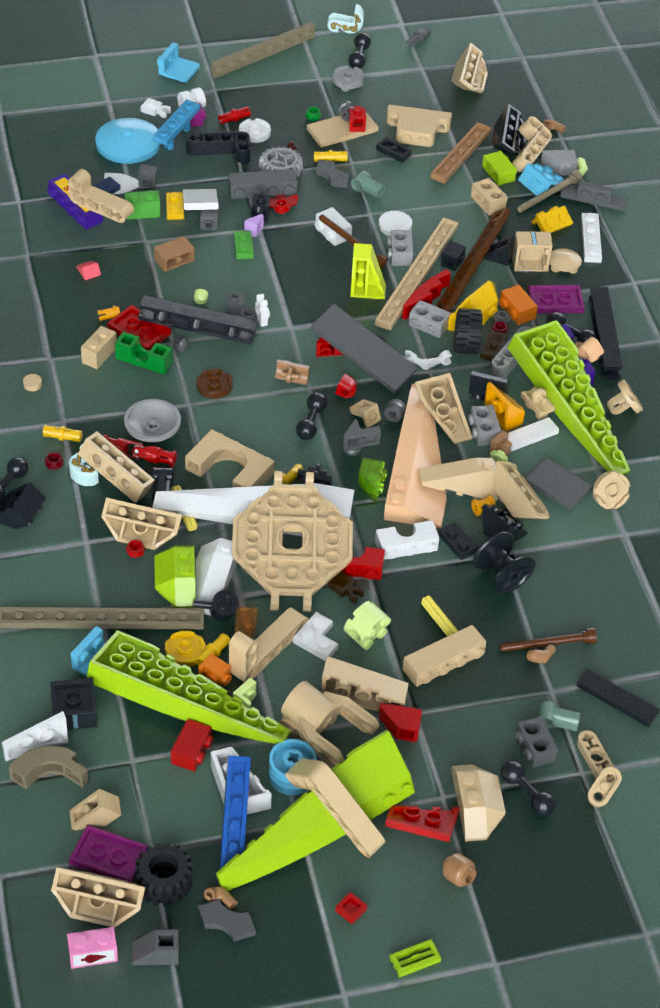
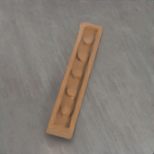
[431,122,492,184]

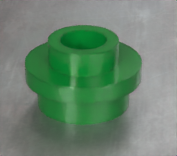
[305,107,321,121]

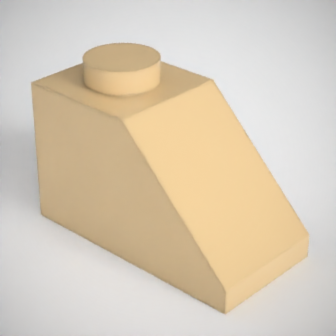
[69,789,121,830]

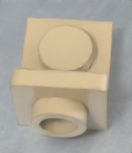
[350,399,381,427]

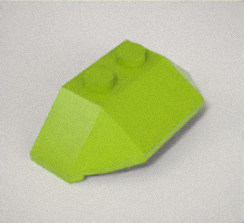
[154,545,196,608]

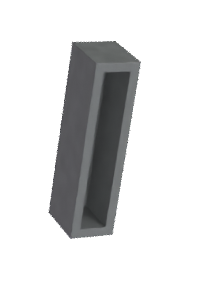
[228,169,297,199]

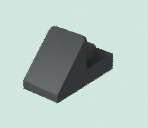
[343,419,381,451]

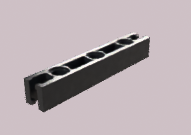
[588,287,623,380]
[138,295,257,345]

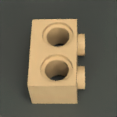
[471,178,507,215]

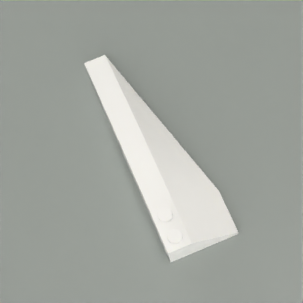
[153,483,354,536]

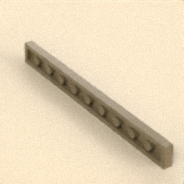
[0,607,204,630]

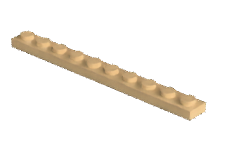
[375,218,459,331]

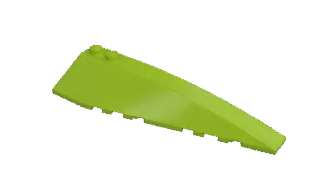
[508,320,630,475]
[87,630,291,744]
[216,730,415,891]

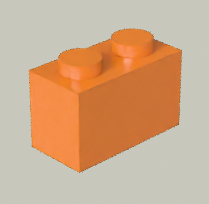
[499,285,538,325]

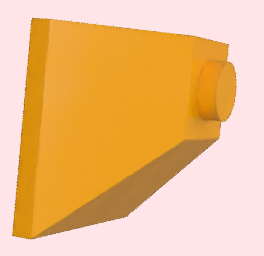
[484,382,525,432]

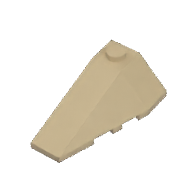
[415,373,472,444]
[417,457,498,502]

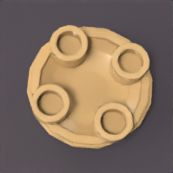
[549,249,582,273]

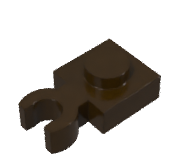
[328,571,364,603]

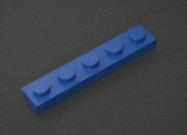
[219,756,251,869]

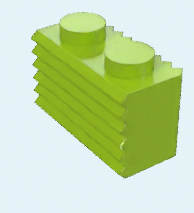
[482,151,517,186]

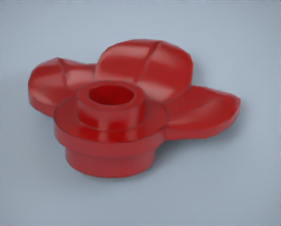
[270,195,298,214]

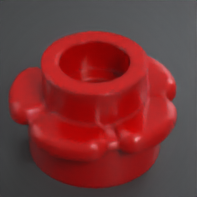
[126,540,145,558]

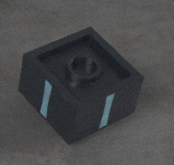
[50,678,98,730]

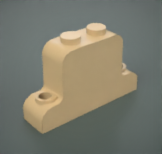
[387,105,452,147]

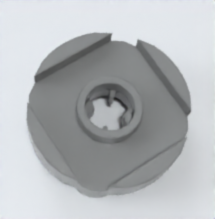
[333,65,364,92]

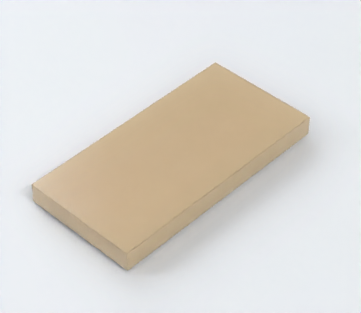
[307,112,378,148]

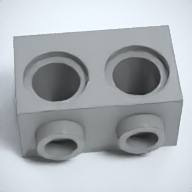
[387,230,413,266]
[409,300,451,338]
[468,405,501,446]

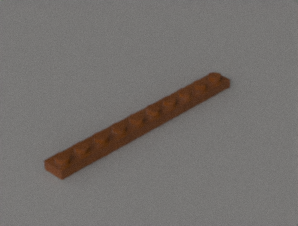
[436,207,511,313]

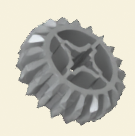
[259,146,303,177]

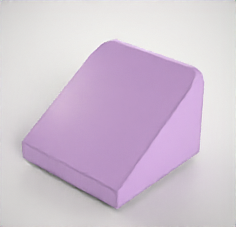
[244,214,264,237]

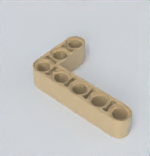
[229,607,309,682]
[285,758,385,858]

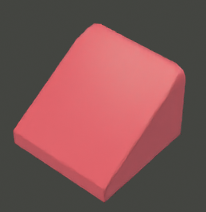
[76,261,101,280]

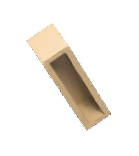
[403,625,486,687]

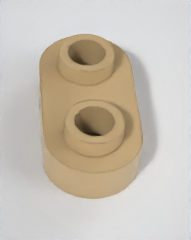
[587,767,622,807]

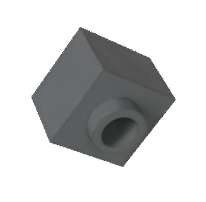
[138,164,158,188]
[200,209,218,230]
[226,292,244,315]

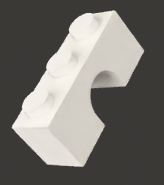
[375,520,439,560]

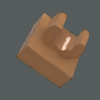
[489,430,512,456]

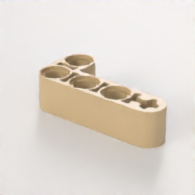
[512,116,552,172]
[68,169,134,223]

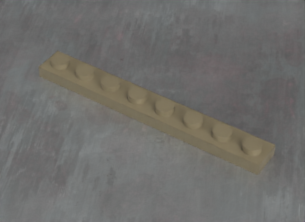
[211,22,315,79]

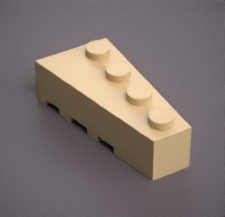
[321,656,409,711]

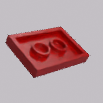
[107,305,171,351]

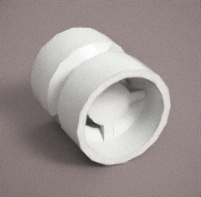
[177,87,206,108]

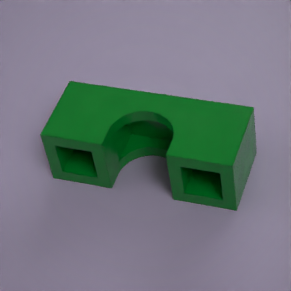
[115,332,173,375]

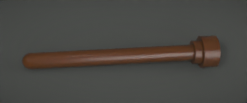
[319,215,388,269]
[499,627,597,652]

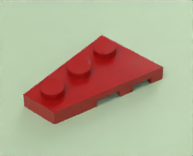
[385,806,460,842]

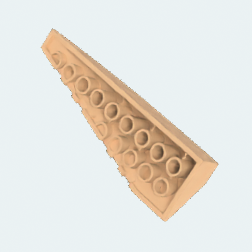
[384,384,447,529]

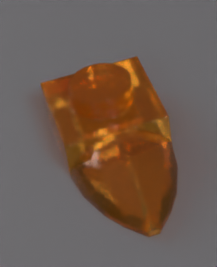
[235,607,258,638]

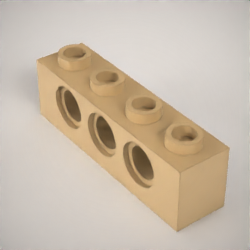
[78,431,155,503]

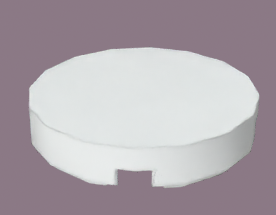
[239,118,271,143]
[379,211,412,236]

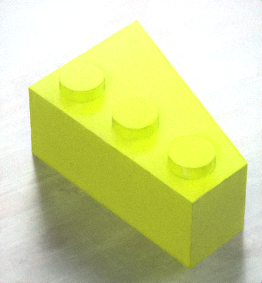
[350,243,386,299]

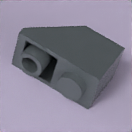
[132,930,179,965]

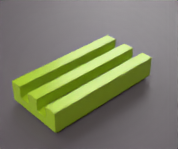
[389,939,441,978]

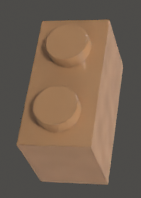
[154,236,194,272]

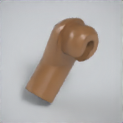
[542,119,566,133]
[526,644,556,664]
[204,887,238,910]

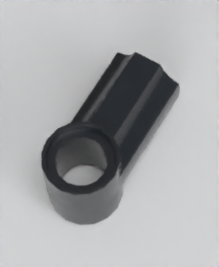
[152,467,173,500]

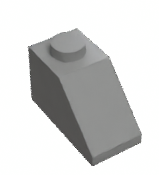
[540,150,577,175]

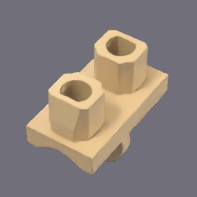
[521,386,555,420]

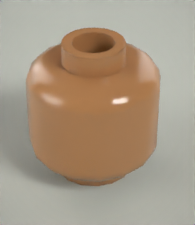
[443,853,476,887]

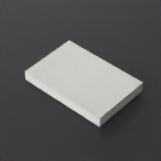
[183,189,218,210]

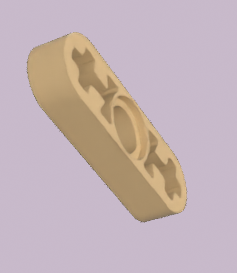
[577,730,614,782]

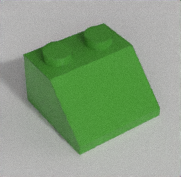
[123,190,160,219]

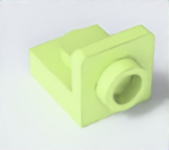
[233,678,256,708]

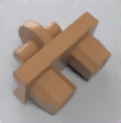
[275,360,310,385]

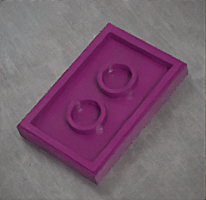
[528,285,585,314]
[68,824,149,883]

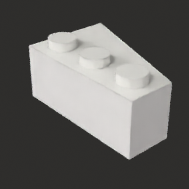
[211,747,272,815]

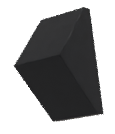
[483,235,515,266]

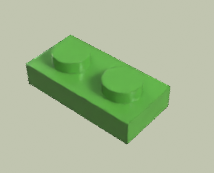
[234,231,254,259]

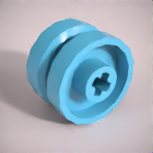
[269,739,317,796]

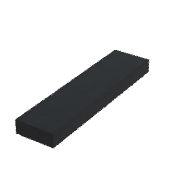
[577,669,660,727]

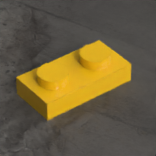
[166,192,184,220]

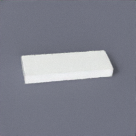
[508,417,559,452]

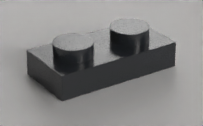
[376,137,412,163]
[438,522,477,560]

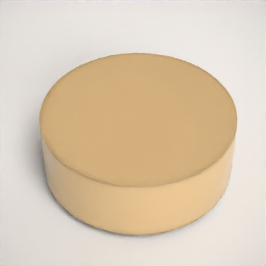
[23,374,42,391]

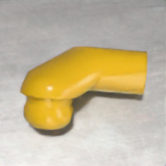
[282,464,303,485]

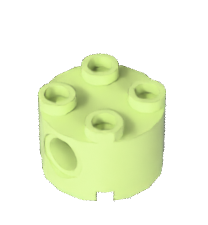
[344,601,391,650]

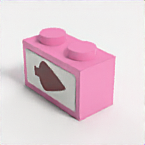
[67,927,118,969]

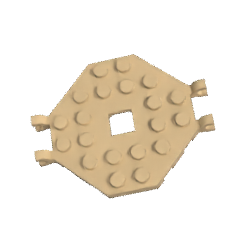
[232,471,353,612]

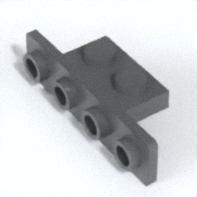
[560,181,628,211]

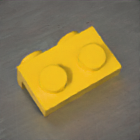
[531,206,573,234]

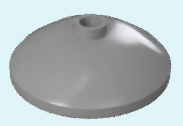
[124,399,181,442]

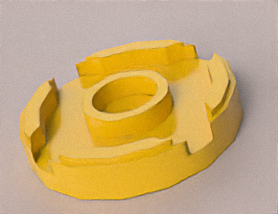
[165,630,206,667]

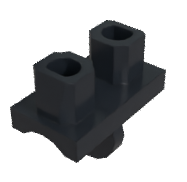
[297,463,333,486]

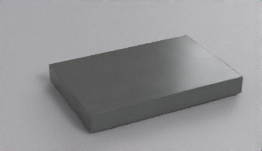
[525,458,593,511]

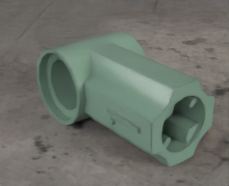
[350,171,386,199]
[537,701,580,731]

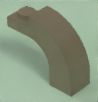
[8,746,89,790]

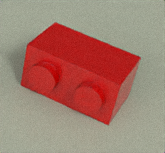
[171,719,214,772]

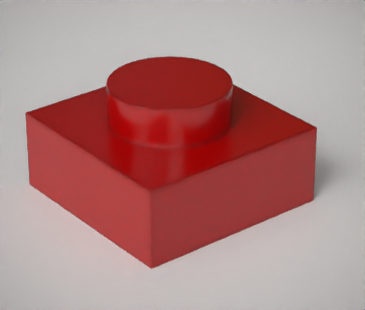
[335,892,368,925]

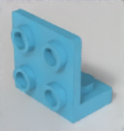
[71,626,105,677]

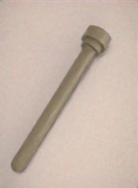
[517,170,583,213]

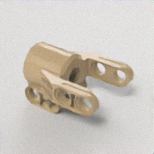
[279,681,379,768]

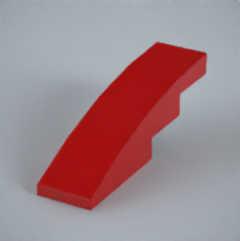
[402,269,451,320]

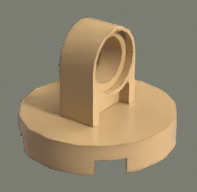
[607,380,643,415]
[593,471,630,509]

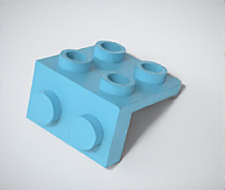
[157,42,200,82]
[518,163,564,196]

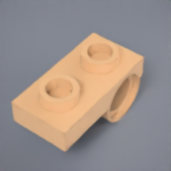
[575,337,604,362]

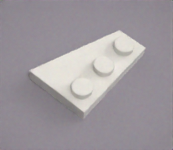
[2,711,68,761]

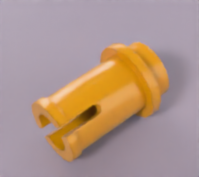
[97,305,120,321]

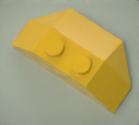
[447,280,498,331]

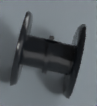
[473,532,536,594]

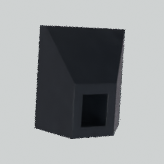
[482,503,528,542]

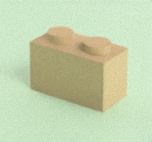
[81,326,117,369]

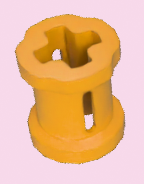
[471,495,496,516]

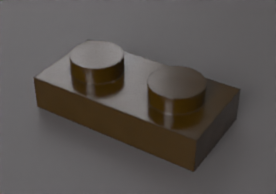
[480,330,507,361]

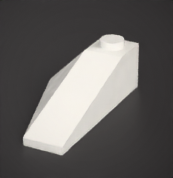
[195,538,237,616]

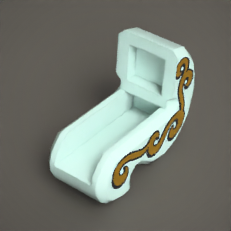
[327,4,364,34]
[69,444,99,486]

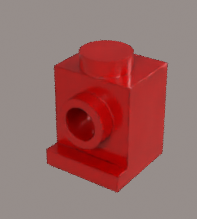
[348,106,366,132]

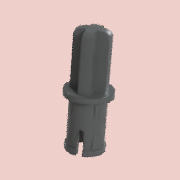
[407,26,431,47]

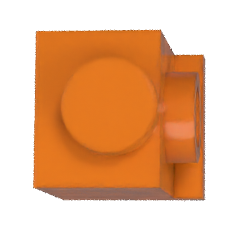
[198,654,232,687]

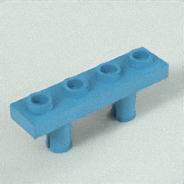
[153,99,200,150]

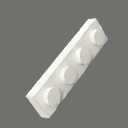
[581,213,602,263]

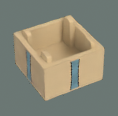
[512,232,552,272]

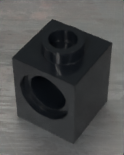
[251,194,270,222]
[441,241,466,271]

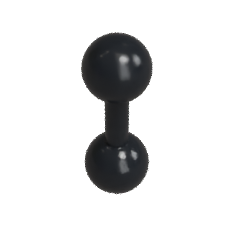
[348,32,371,69]
[546,312,597,343]
[296,392,327,440]
[0,457,28,503]
[501,760,556,816]

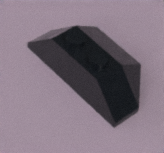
[491,103,527,155]

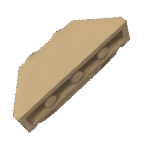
[451,43,488,93]
[494,460,550,519]
[101,498,182,550]
[451,764,506,842]
[51,867,146,928]

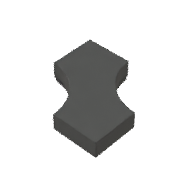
[316,160,349,188]
[198,899,256,942]

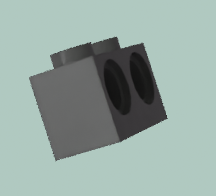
[514,716,558,768]

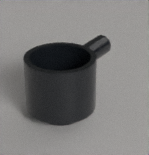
[192,590,239,621]

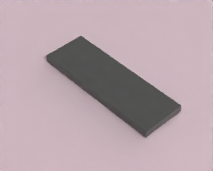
[311,304,418,394]

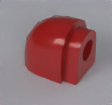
[335,373,357,398]

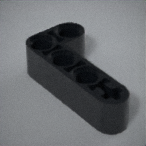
[186,131,251,164]

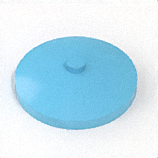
[95,118,161,164]

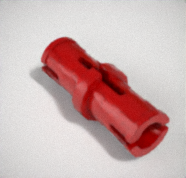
[218,106,251,125]

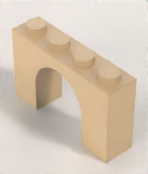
[185,429,274,488]

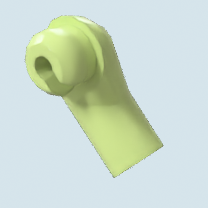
[577,157,588,177]

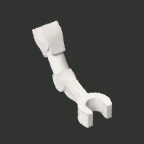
[405,350,452,370]

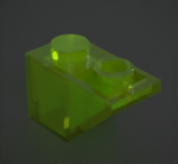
[358,458,388,502]

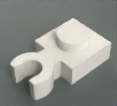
[141,98,171,118]
[255,294,270,327]

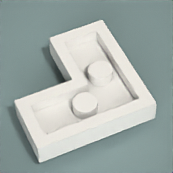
[293,612,338,661]

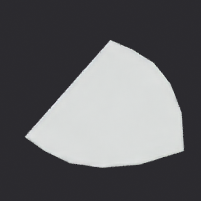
[104,173,139,194]

